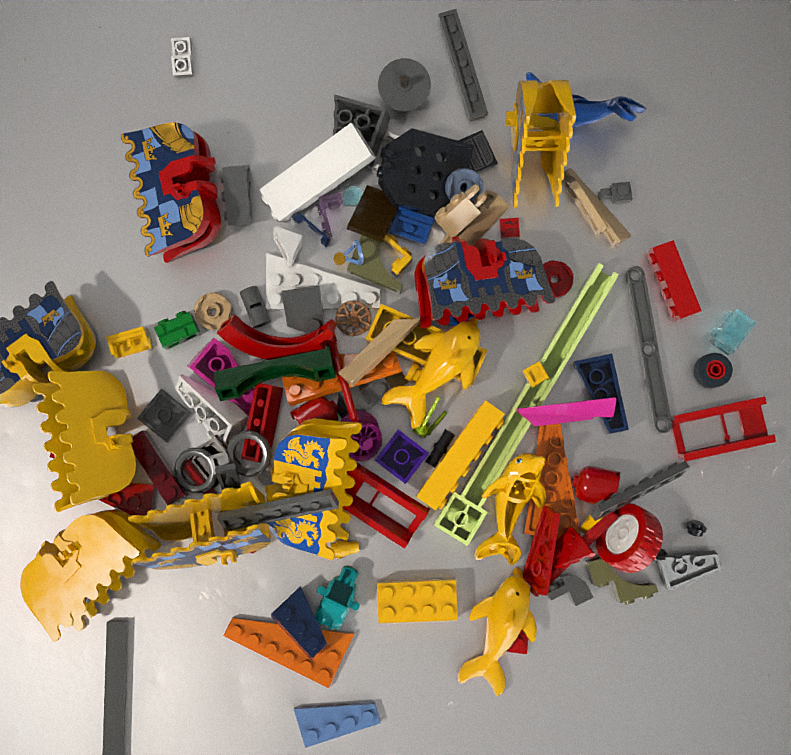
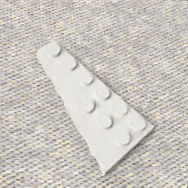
[266,253,380,310]

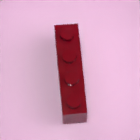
[131,430,189,506]

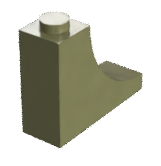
[347,235,403,294]

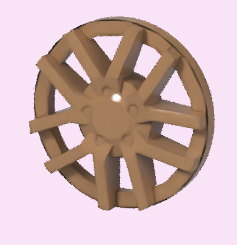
[335,300,371,336]

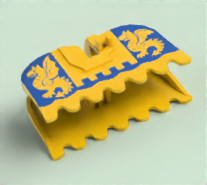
[265,418,362,560]

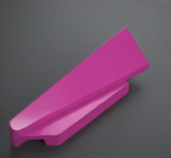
[516,397,617,426]

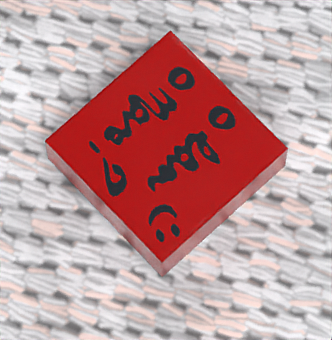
[499,218,520,239]

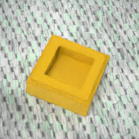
[522,361,549,388]

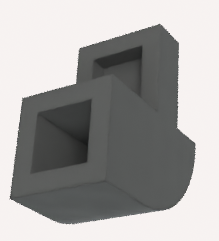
[548,573,594,606]

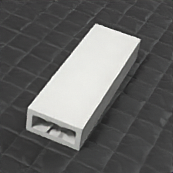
[259,123,376,223]

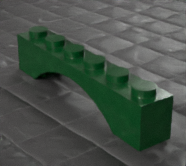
[214,348,336,401]

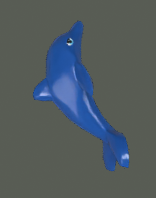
[526,72,646,128]

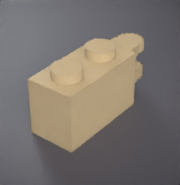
[434,185,487,238]

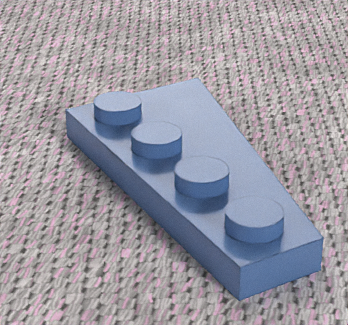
[294,702,381,748]

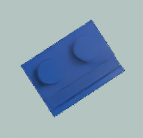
[390,207,434,245]

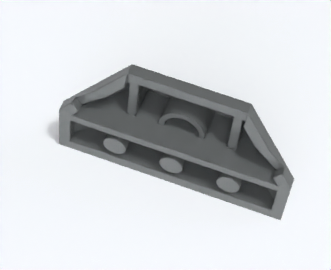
[336,371,409,419]

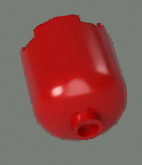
[290,396,339,424]
[572,466,621,505]

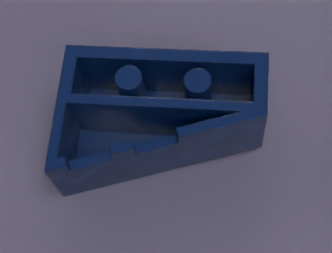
[271,586,327,660]

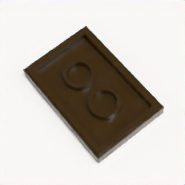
[347,185,398,243]

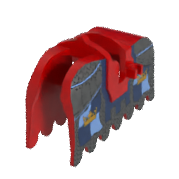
[414,236,555,329]

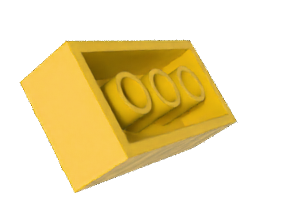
[377,578,458,623]

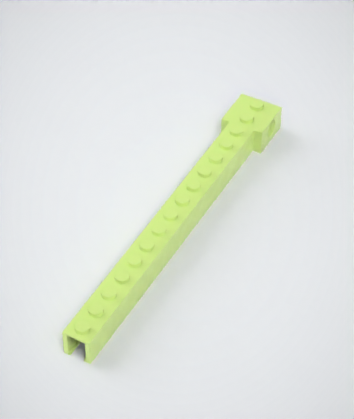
[433,263,619,546]

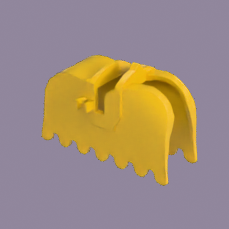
[32,371,136,513]
[20,509,162,642]

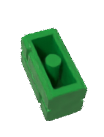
[154,311,201,350]

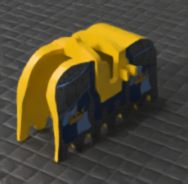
[0,281,96,407]

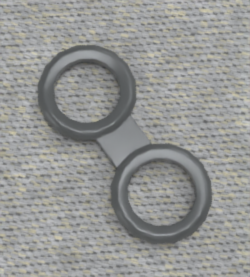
[174,430,272,493]

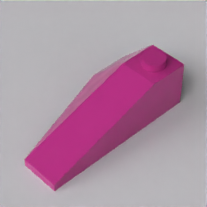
[186,338,254,416]

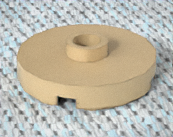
[194,292,232,331]

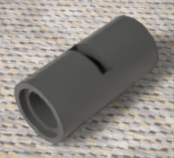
[240,286,271,328]

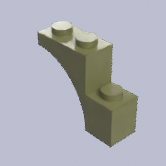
[584,556,658,605]

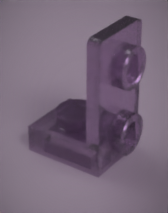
[316,192,343,238]

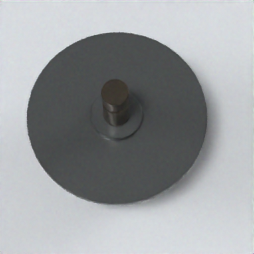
[378,58,431,112]

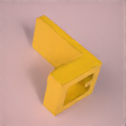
[384,234,412,278]

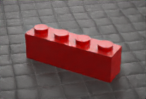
[647,240,702,321]
[241,383,283,463]

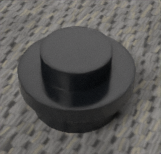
[686,520,707,537]

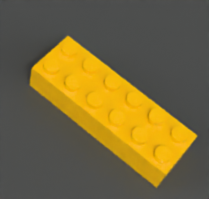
[366,304,488,387]
[416,400,505,511]

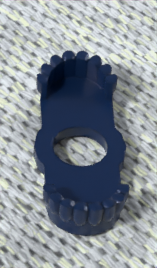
[291,213,331,248]

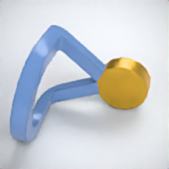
[333,240,364,265]

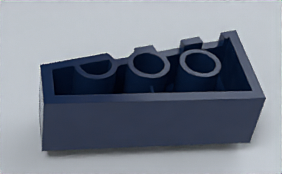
[573,354,629,434]

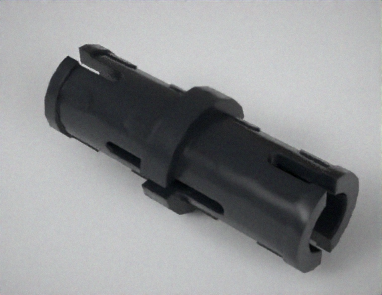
[425,429,455,468]

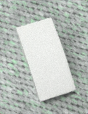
[171,37,193,76]

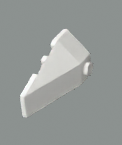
[175,374,248,446]

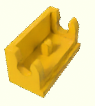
[106,326,153,359]

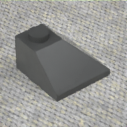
[281,286,325,333]

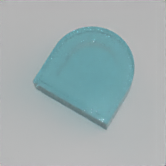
[343,186,362,207]

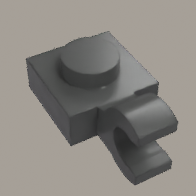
[598,182,633,204]

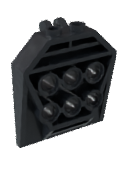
[376,128,474,215]

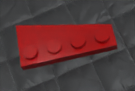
[523,506,560,596]

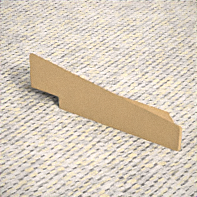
[561,168,631,247]
[440,190,509,246]
[338,318,420,387]

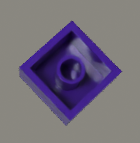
[374,429,429,484]

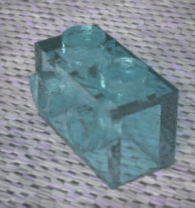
[709,309,756,355]

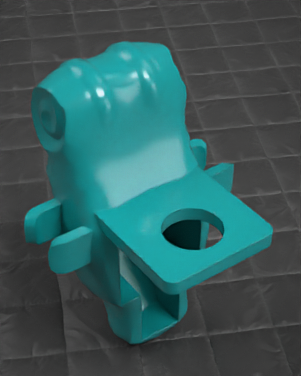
[315,565,360,630]

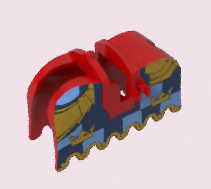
[121,122,221,263]

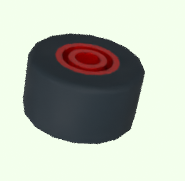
[693,353,733,388]

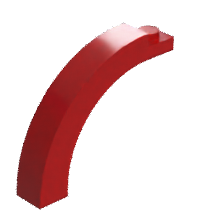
[217,314,337,360]

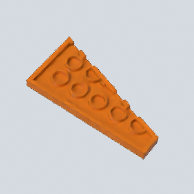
[223,617,354,688]

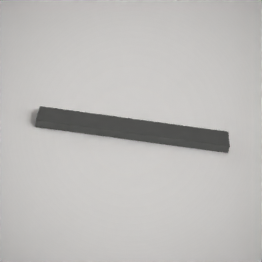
[102,621,128,755]

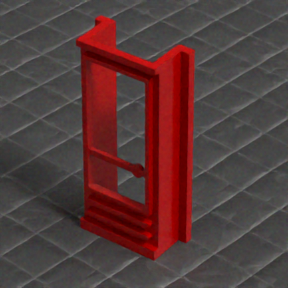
[671,396,776,462]
[343,458,430,549]

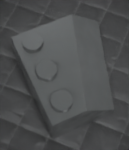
[333,94,390,169]

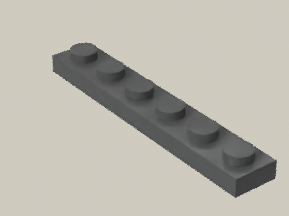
[438,9,488,120]
[590,461,690,521]
[217,489,339,531]

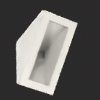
[273,227,302,268]

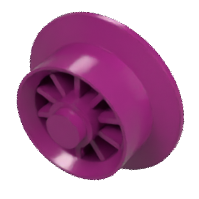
[341,411,382,462]

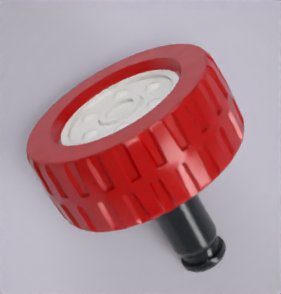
[596,503,667,573]

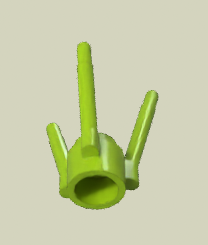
[412,396,447,438]

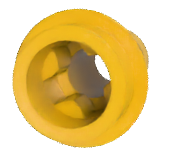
[330,540,359,560]

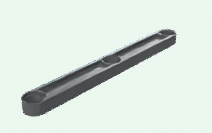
[626,266,672,433]

